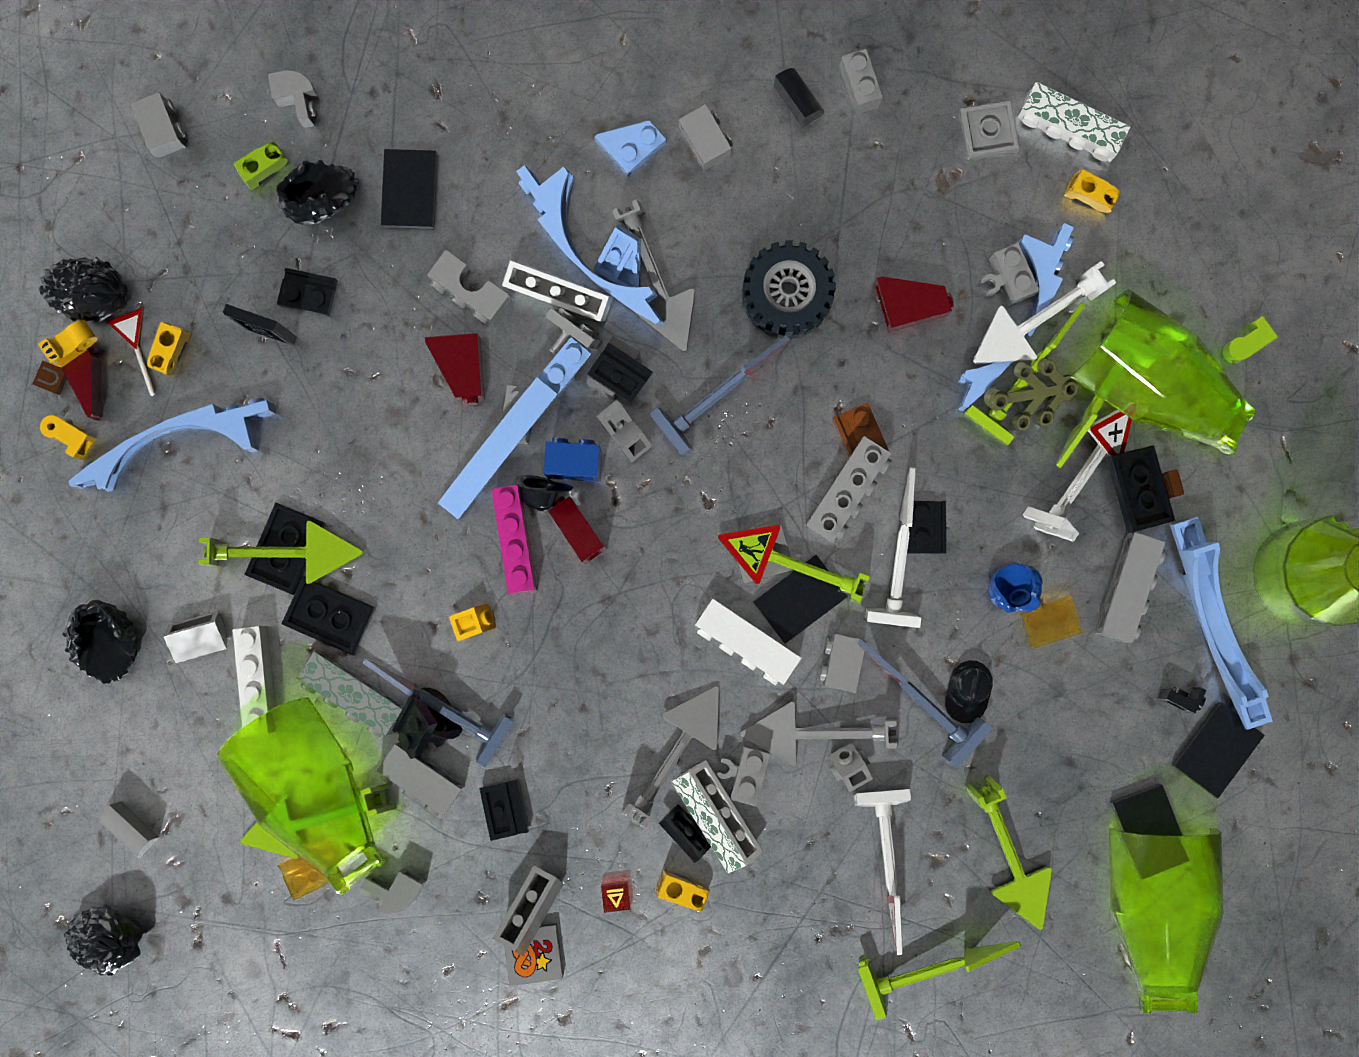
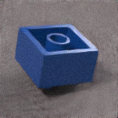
[543,438,602,482]

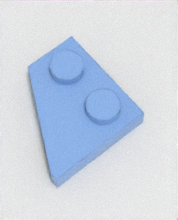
[595,121,666,176]
[593,224,641,288]

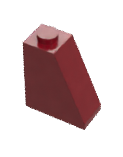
[874,276,954,333]
[425,333,485,405]
[548,496,607,564]

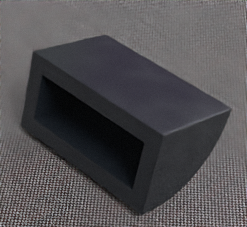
[774,68,824,128]

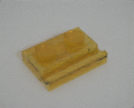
[1018,596,1083,649]
[277,841,344,901]

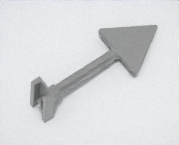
[612,200,695,351]
[621,686,719,828]
[740,701,899,766]

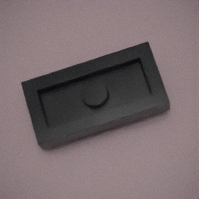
[659,804,711,863]

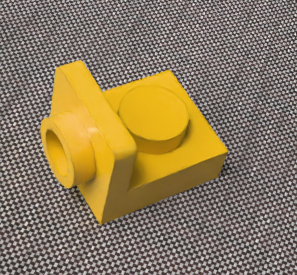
[449,604,496,641]

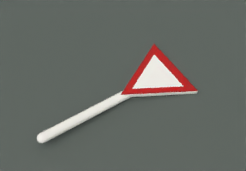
[107,308,155,396]

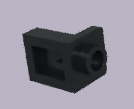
[1158,687,1206,714]

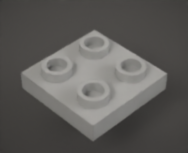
[545,308,603,355]

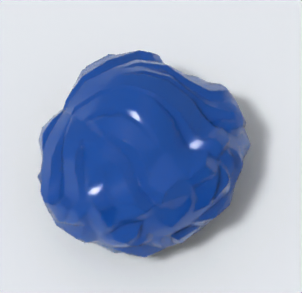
[988,563,1043,613]

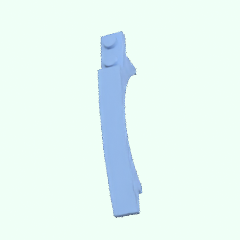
[516,165,665,327]
[958,223,1074,411]
[438,337,591,520]
[68,398,276,492]
[1170,517,1273,730]

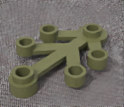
[984,358,1080,430]

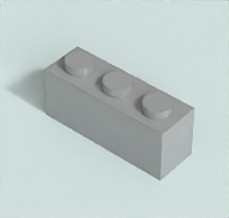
[377,742,465,816]
[493,866,564,956]

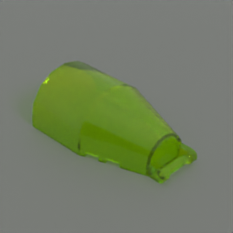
[1071,289,1256,455]
[1252,515,1359,626]
[217,697,385,895]
[1109,828,1224,1014]

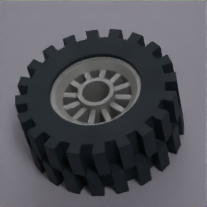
[742,240,836,339]

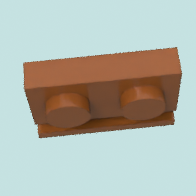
[832,403,889,457]

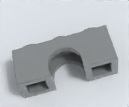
[427,250,512,325]

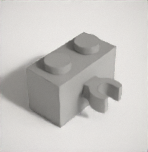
[981,243,1040,307]
[717,745,770,806]

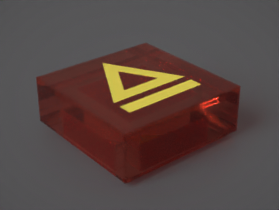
[601,881,631,913]

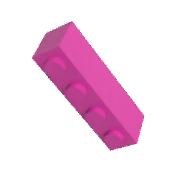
[491,485,537,595]

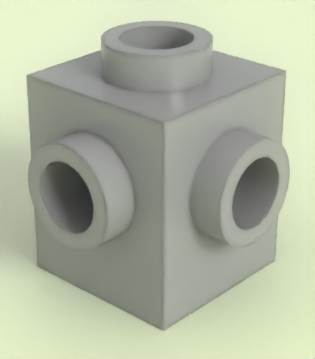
[829,743,873,792]

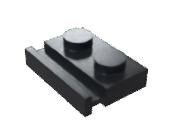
[277,268,338,317]
[587,342,653,405]
[907,501,946,554]
[392,694,438,759]
[479,779,529,841]

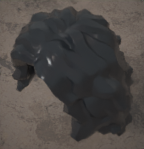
[276,160,359,225]
[39,257,128,323]
[62,600,136,684]
[64,904,142,976]

